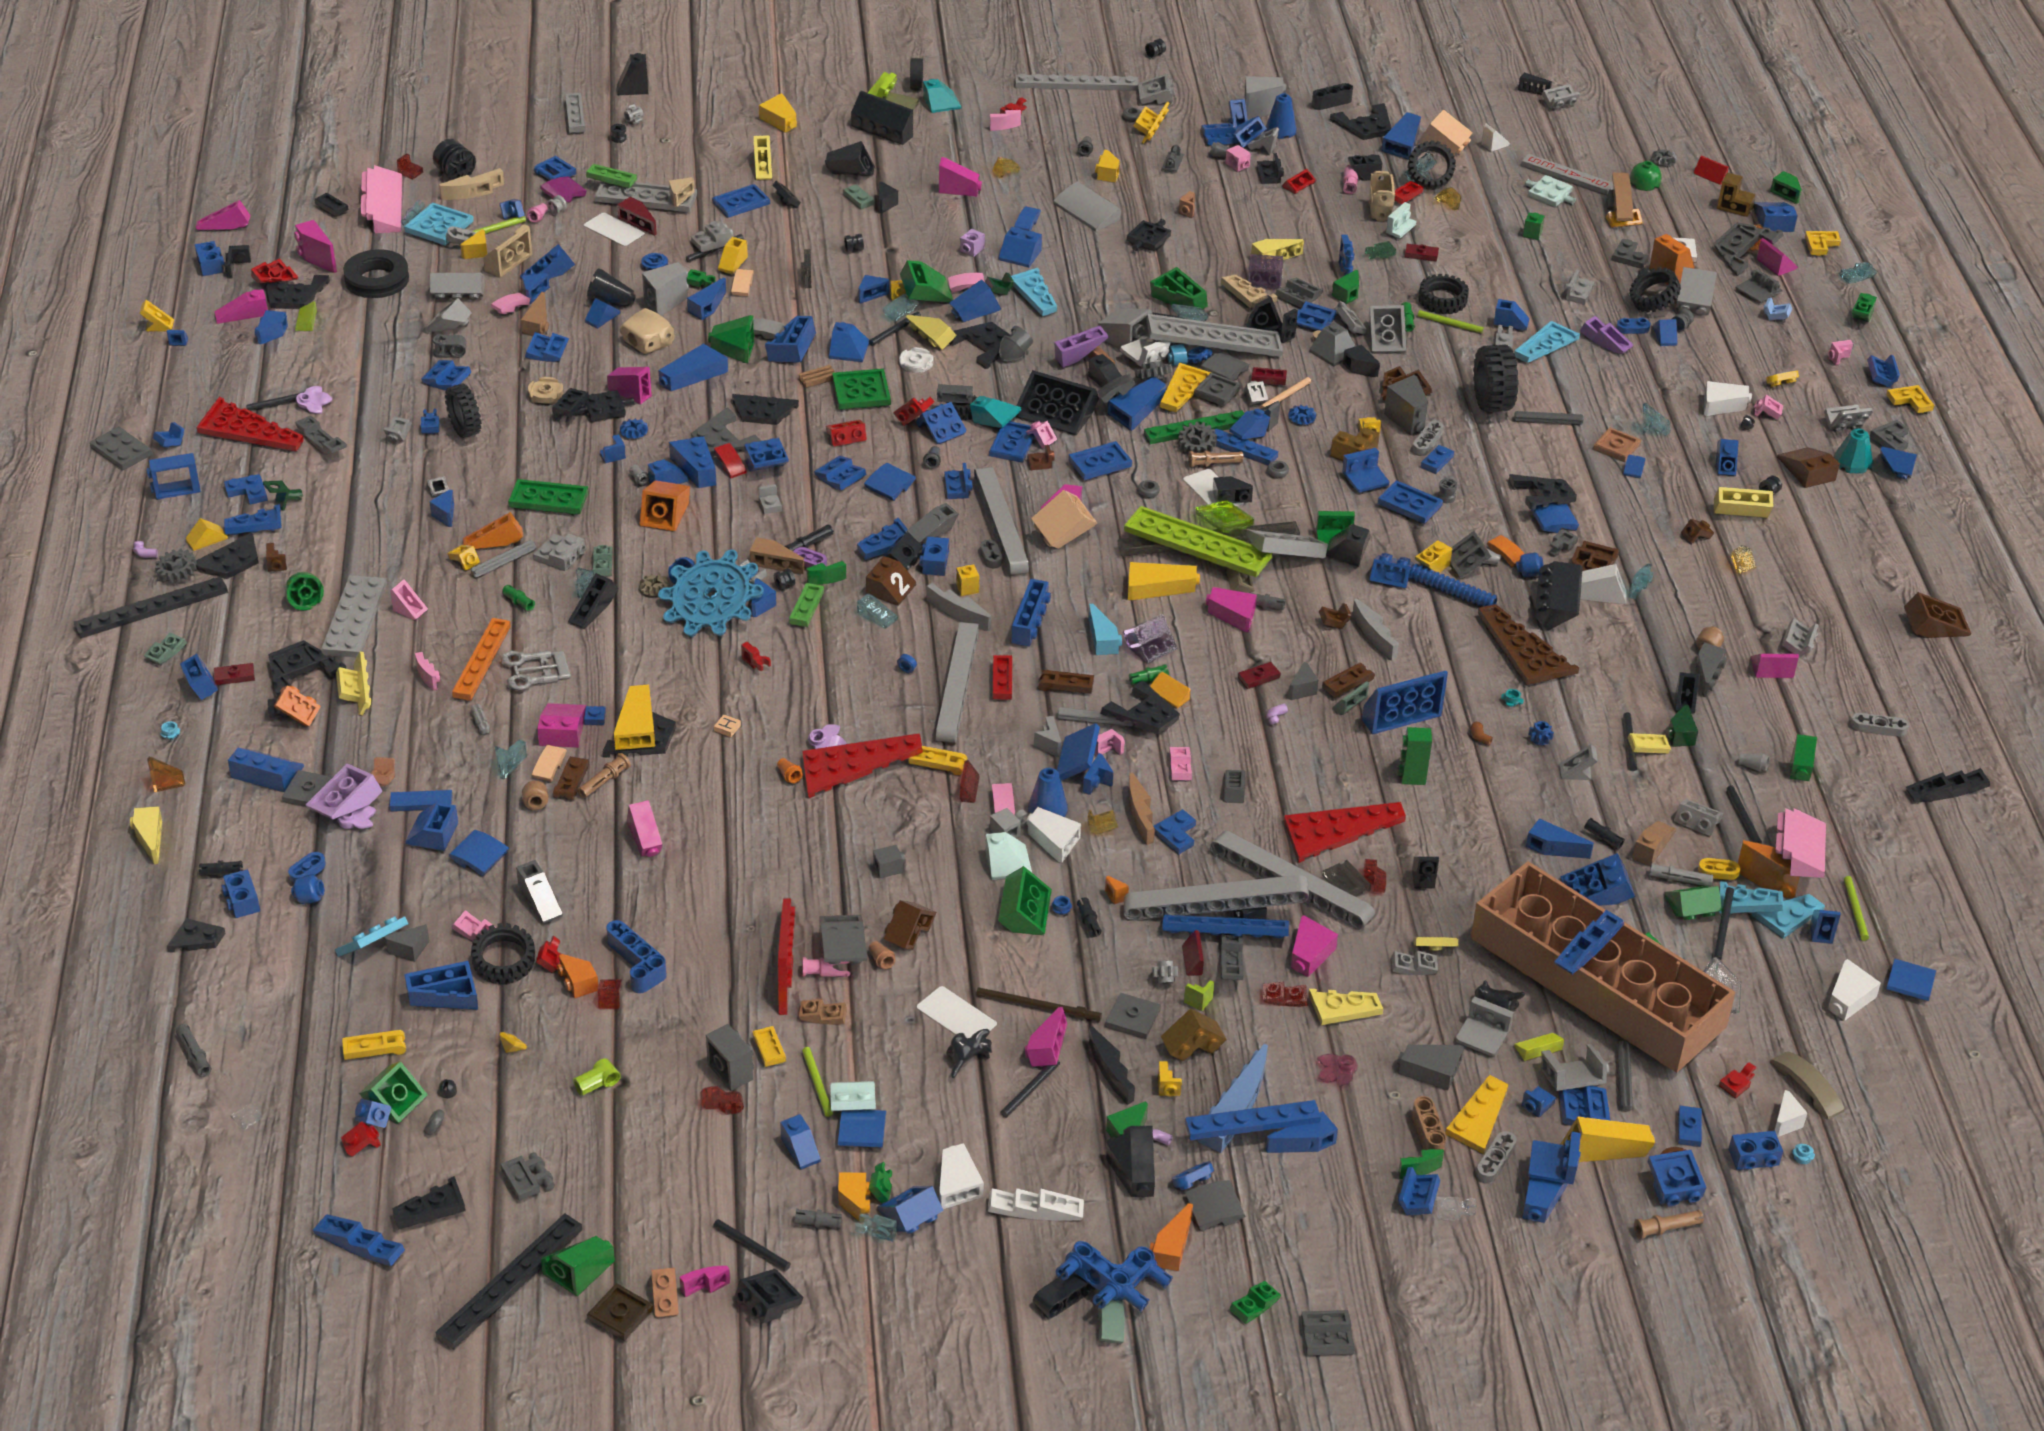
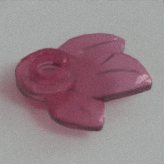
[1317,1054,1358,1086]

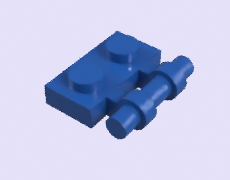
[1338,234,1355,276]

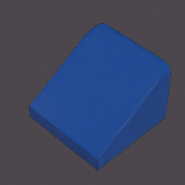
[166,330,188,346]
[1623,455,1646,478]

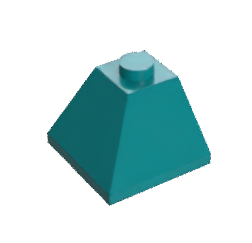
[923,79,961,113]
[970,396,1021,428]

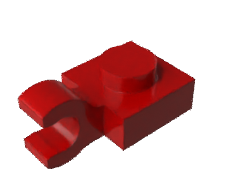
[1000,97,1027,114]
[741,642,771,671]
[536,936,561,973]
[1719,1062,1756,1099]

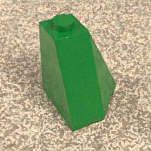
[708,315,755,363]
[541,1236,615,1297]

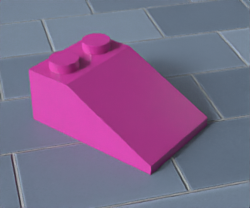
[294,220,337,273]
[537,703,587,748]

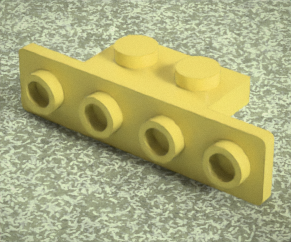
[336,651,371,715]

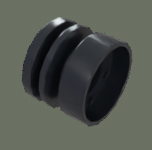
[433,139,476,180]

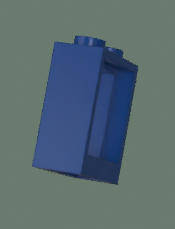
[147,453,201,500]

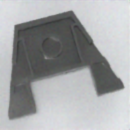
[1714,222,1784,276]
[691,408,761,457]

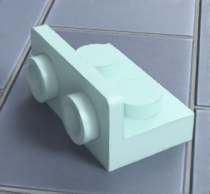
[1386,202,1416,238]
[830,1081,876,1111]

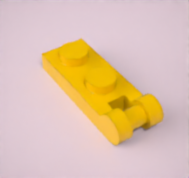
[909,746,968,775]
[342,1030,406,1060]

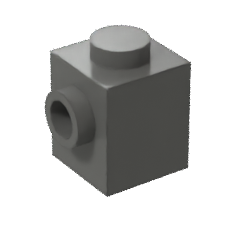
[873,845,906,878]

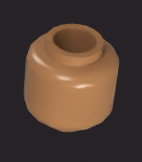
[1696,626,1724,651]
[522,781,549,810]

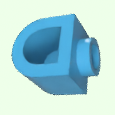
[1167,344,1188,366]

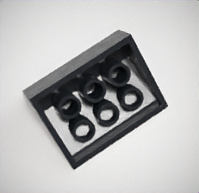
[1015,370,1099,435]

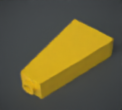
[1128,562,1200,600]
[614,684,655,750]
[1560,1117,1655,1162]

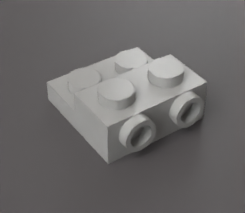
[1138,74,1175,104]
[690,221,734,252]
[533,534,586,571]

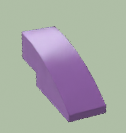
[1580,316,1634,354]

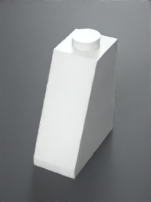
[1704,381,1752,416]
[1580,564,1626,604]
[1026,807,1081,863]
[1828,959,1881,1021]
[940,1143,984,1209]

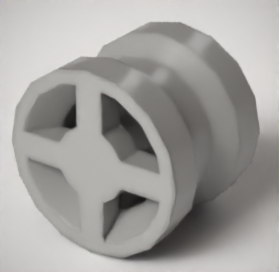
[546,195,567,215]

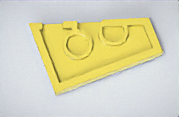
[1308,989,1383,1025]

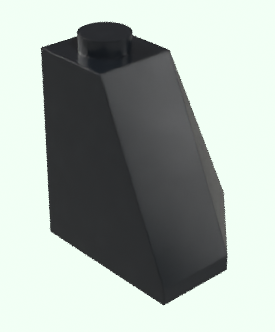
[617,53,648,96]
[825,141,875,176]
[1246,295,1282,331]
[1326,524,1371,567]
[1106,1126,1155,1198]

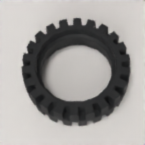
[1407,140,1456,190]
[1629,267,1681,313]
[1418,274,1469,314]
[445,383,482,438]
[471,923,535,984]

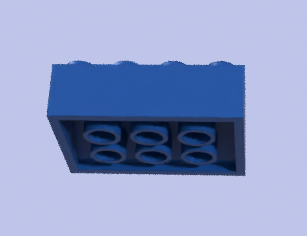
[1362,670,1448,735]

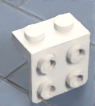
[1120,339,1171,367]

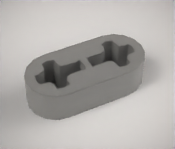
[445,226,476,245]

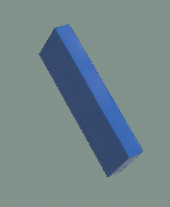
[390,790,453,811]

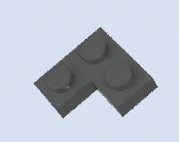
[1612,239,1649,269]
[1870,420,1909,451]

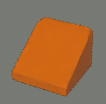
[1105,876,1129,904]

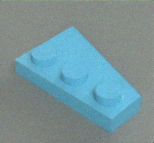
[1752,894,1825,939]
[335,916,408,957]

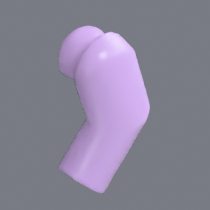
[133,541,158,558]
[1266,704,1288,725]
[1153,1129,1173,1146]

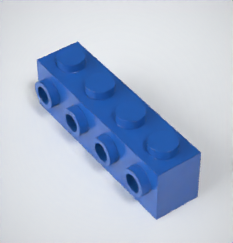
[1011,579,1051,646]

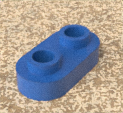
[1616,318,1651,334]
[288,852,326,883]
[1171,1161,1214,1190]

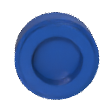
[897,654,917,673]

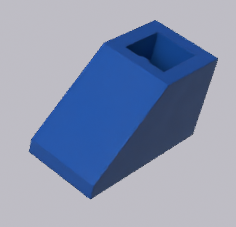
[1493,299,1530,330]
[255,310,288,344]
[1716,439,1739,476]

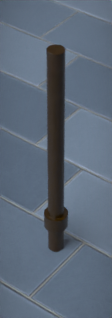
[976,987,1102,1021]

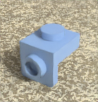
[1764,298,1792,320]

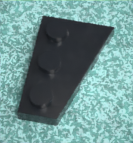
[392,1176,466,1230]

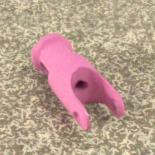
[1343,164,1358,194]
[802,957,851,977]

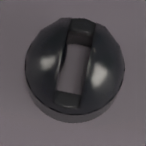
[1741,415,1755,430]
[439,1079,457,1099]

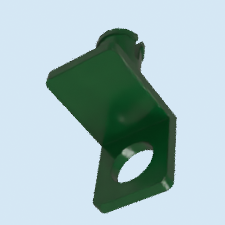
[263,480,303,510]

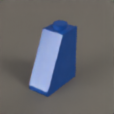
[950,279,1001,322]

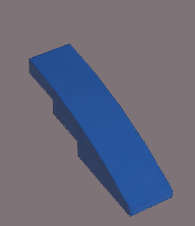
[1554,910,1624,974]
[313,1214,405,1266]

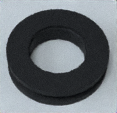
[343,249,409,298]

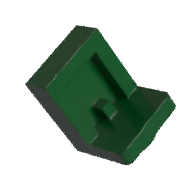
[985,272,1014,295]

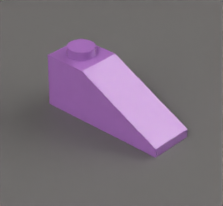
[1054,326,1108,367]

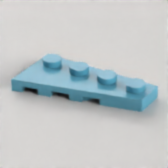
[1011,268,1057,316]
[1514,321,1580,363]

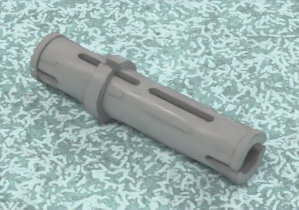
[1649,863,1713,886]

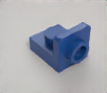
[499,199,525,219]
[1521,1086,1556,1117]

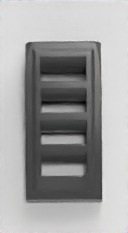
[1224,770,1245,803]

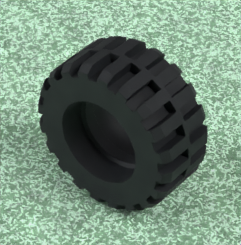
[1473,344,1519,412]

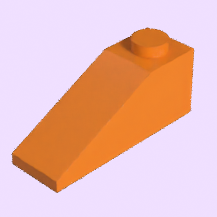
[463,512,523,549]
[1150,1203,1193,1271]

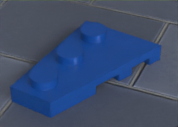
[224,504,282,535]
[857,518,908,560]

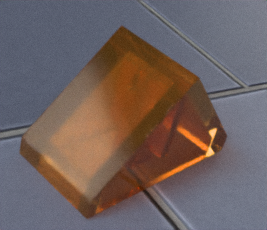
[147,756,186,793]

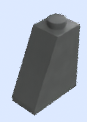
[1397,1044,1464,1090]

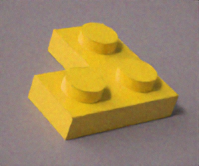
[1805,231,1841,256]
[1886,385,1934,413]

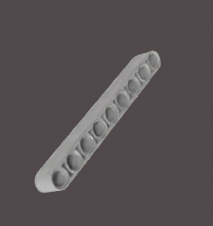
[974,467,1029,575]
[936,622,979,743]
[1210,831,1375,929]
[1124,875,1309,920]

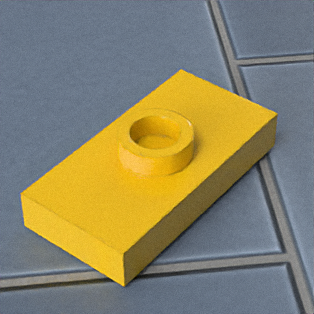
[752,1026,786,1067]

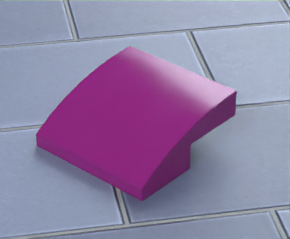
[540,177,587,202]

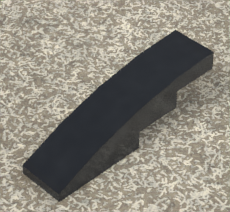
[1906,768,1990,803]
[1088,1026,1135,1105]

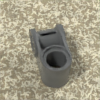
[433,335,466,358]

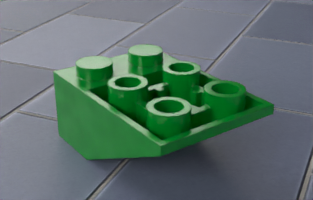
[900,260,953,302]

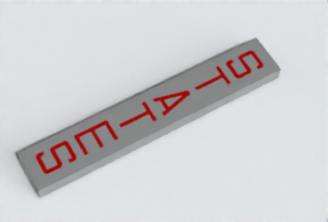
[1521,154,1613,195]

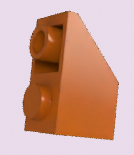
[557,954,599,998]

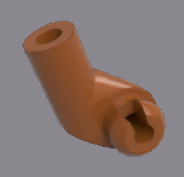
[1470,721,1493,746]

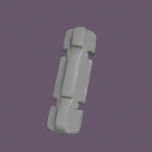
[470,704,490,735]

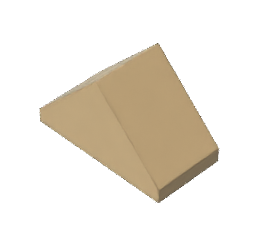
[669,177,695,207]

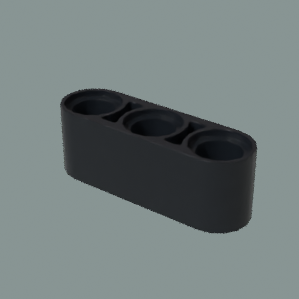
[1311,83,1353,110]
[1033,1272,1096,1318]

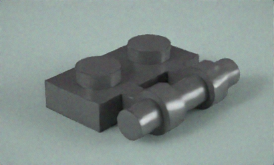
[501,1152,555,1201]

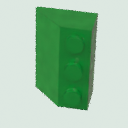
[998,866,1052,935]

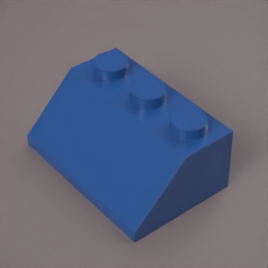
[228,747,304,792]

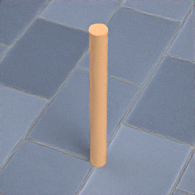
[1260,377,1311,409]

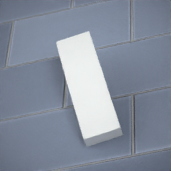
[988,1188,1084,1221]

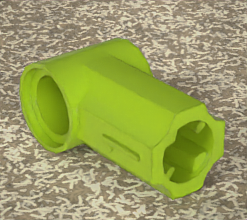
[573,1058,621,1096]

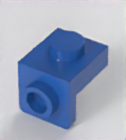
[153,422,184,448]
[355,1099,391,1128]

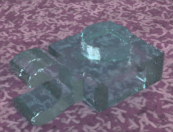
[855,1214,897,1242]

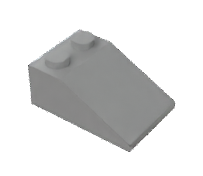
[1369,305,1406,353]

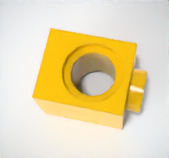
[956,564,979,596]

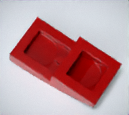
[714,443,747,478]

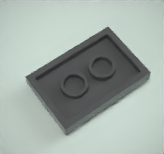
[90,427,153,470]

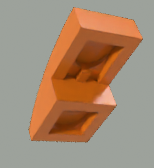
[1487,535,1525,567]

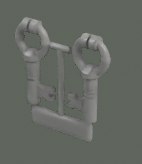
[500,651,571,691]

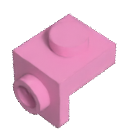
[1094,729,1125,756]

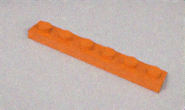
[452,618,511,701]

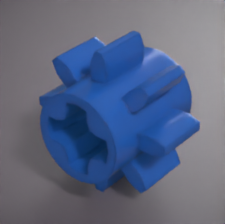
[1528,721,1554,745]

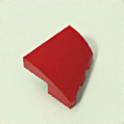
[251,258,298,283]

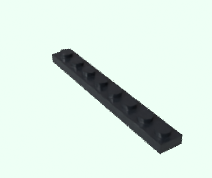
[74,576,228,639]
[436,1213,583,1349]

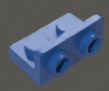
[944,463,972,499]

